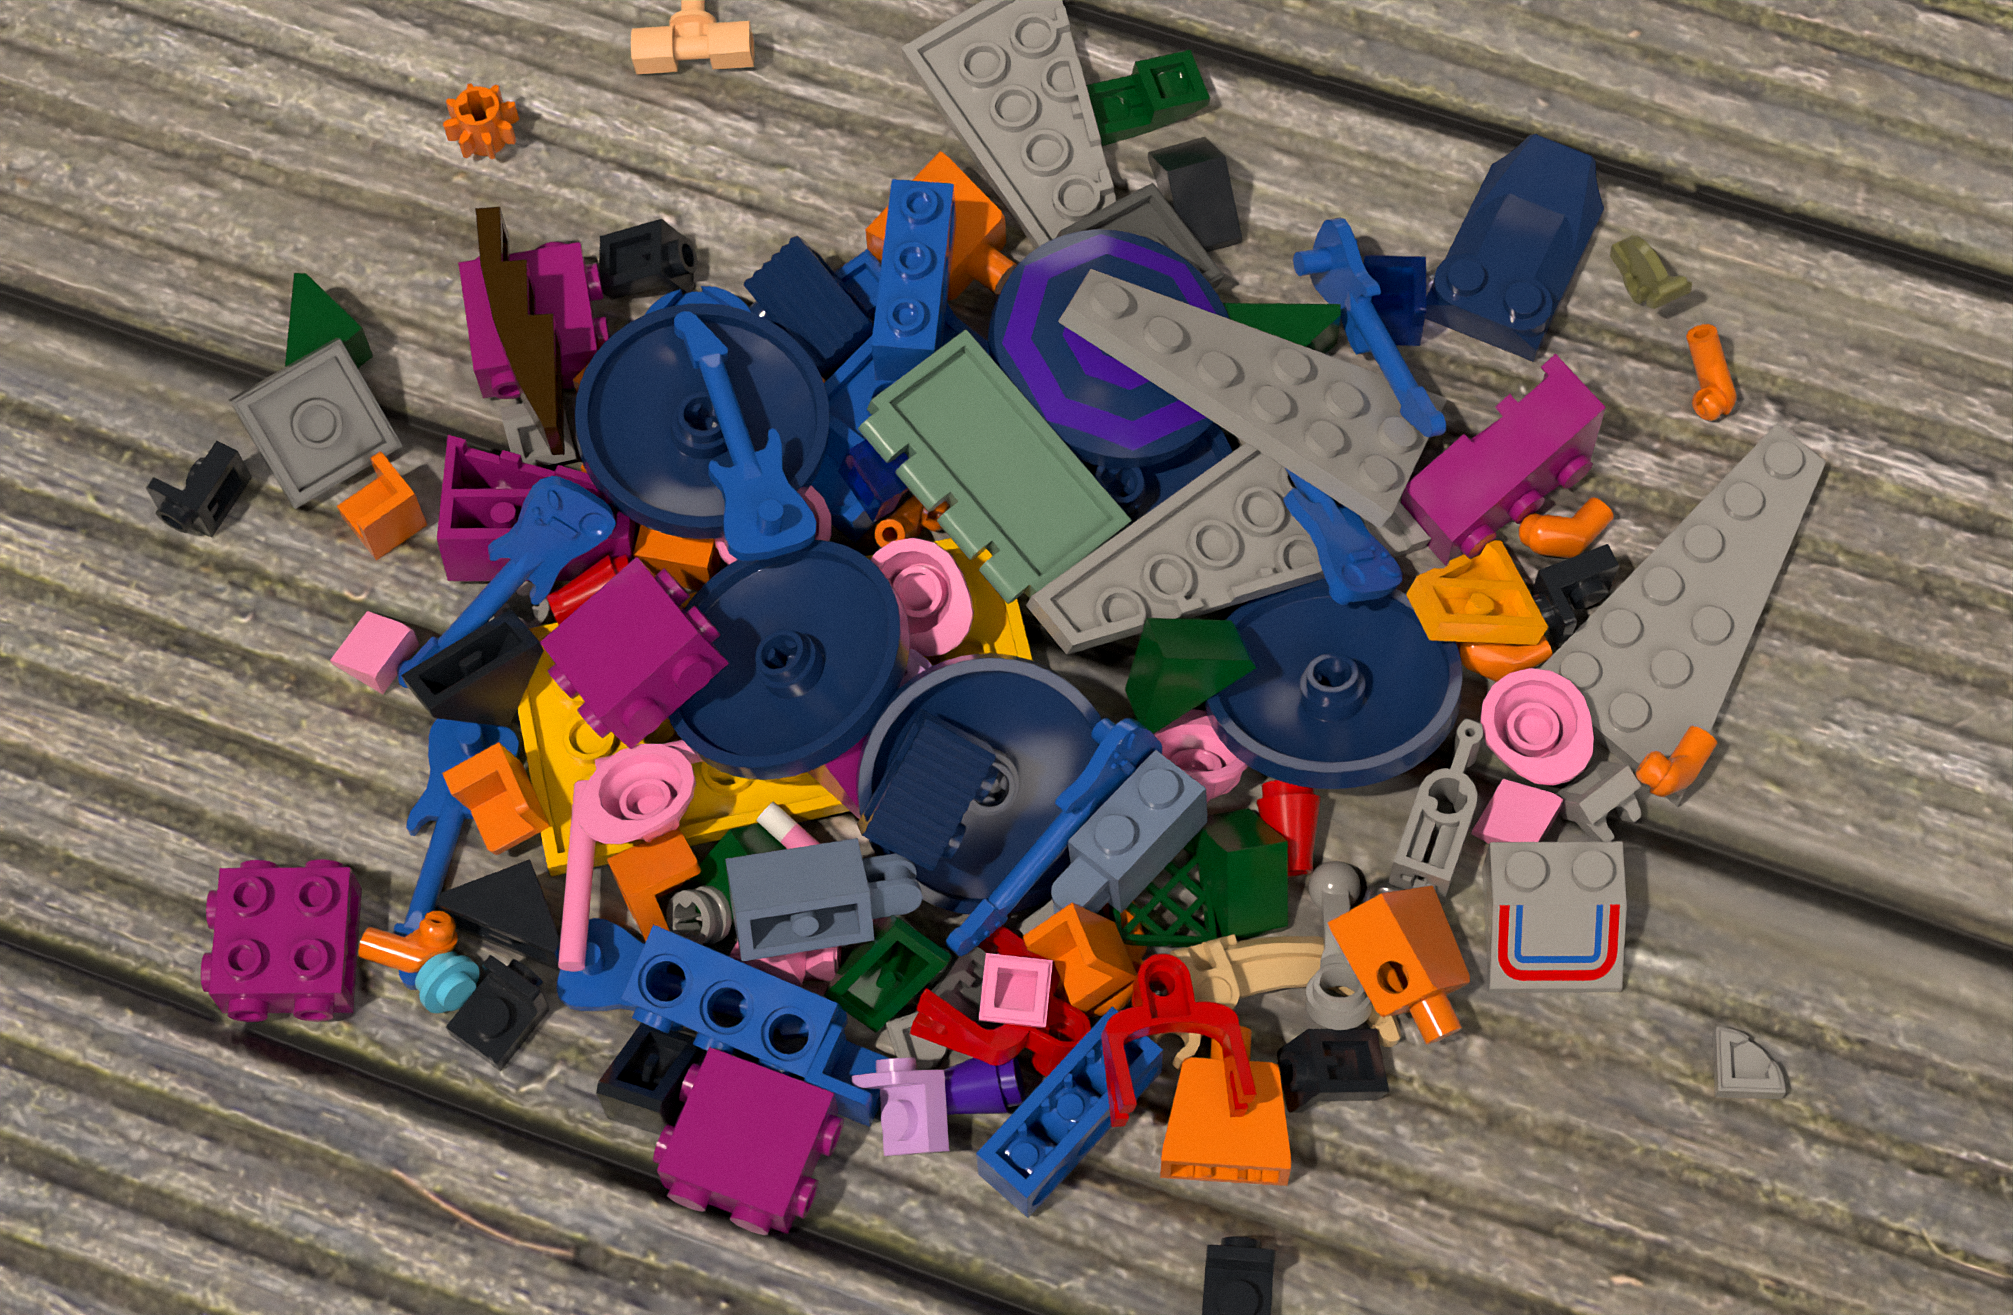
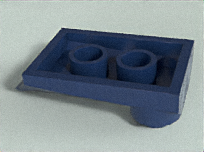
[1420,134,1604,362]

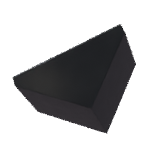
[1148,137,1242,252]
[401,609,544,727]
[436,859,560,971]
[596,1022,702,1135]

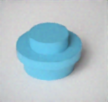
[415,951,479,1014]

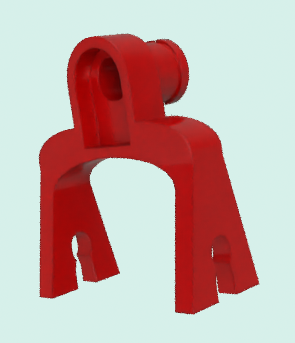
[909,925,1091,1077]
[1101,954,1257,1127]

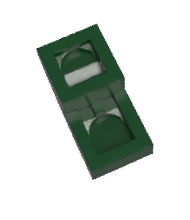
[1086,50,1210,147]

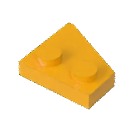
[1406,540,1548,645]

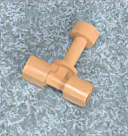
[631,0,755,75]

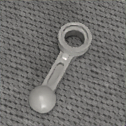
[1306,861,1372,1030]

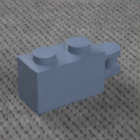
[1051,750,1207,914]
[726,838,923,961]

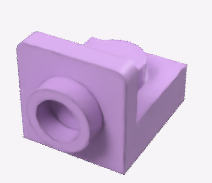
[852,1058,949,1156]

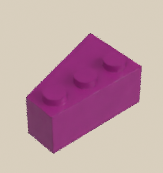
[1400,354,1606,566]
[437,435,640,581]

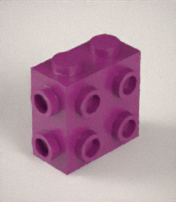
[458,242,610,399]
[540,557,729,749]
[201,859,362,1022]
[653,1047,844,1235]

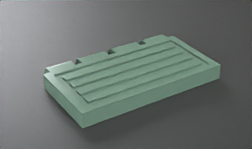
[858,330,1132,604]

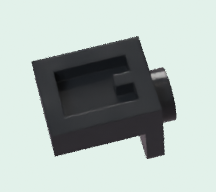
[599,219,698,300]
[146,440,252,538]
[1531,544,1619,647]
[445,955,550,1072]
[1277,1028,1390,1113]
[1202,1236,1276,1315]

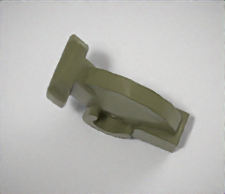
[1610,235,1692,309]

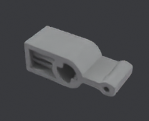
[1389,719,1483,902]

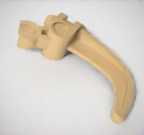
[1149,935,1401,1069]

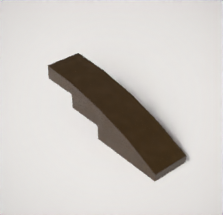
[475,207,565,455]

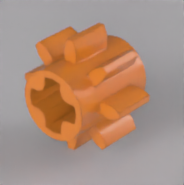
[443,83,519,160]

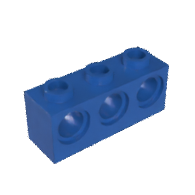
[871,179,957,381]
[621,924,842,1078]
[976,1007,1163,1218]

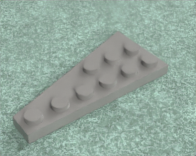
[901,0,1116,249]
[1058,269,1447,528]
[1539,423,1826,808]
[1026,443,1431,655]

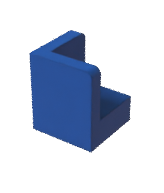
[804,1022,891,1127]

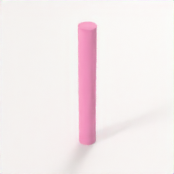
[558,780,596,972]

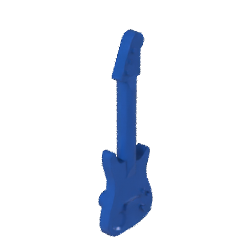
[1293,217,1446,437]
[674,311,816,561]
[1283,468,1403,605]
[397,476,616,688]
[946,718,1163,956]
[394,719,521,990]
[556,918,848,1040]

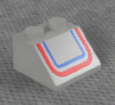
[1482,841,1627,993]

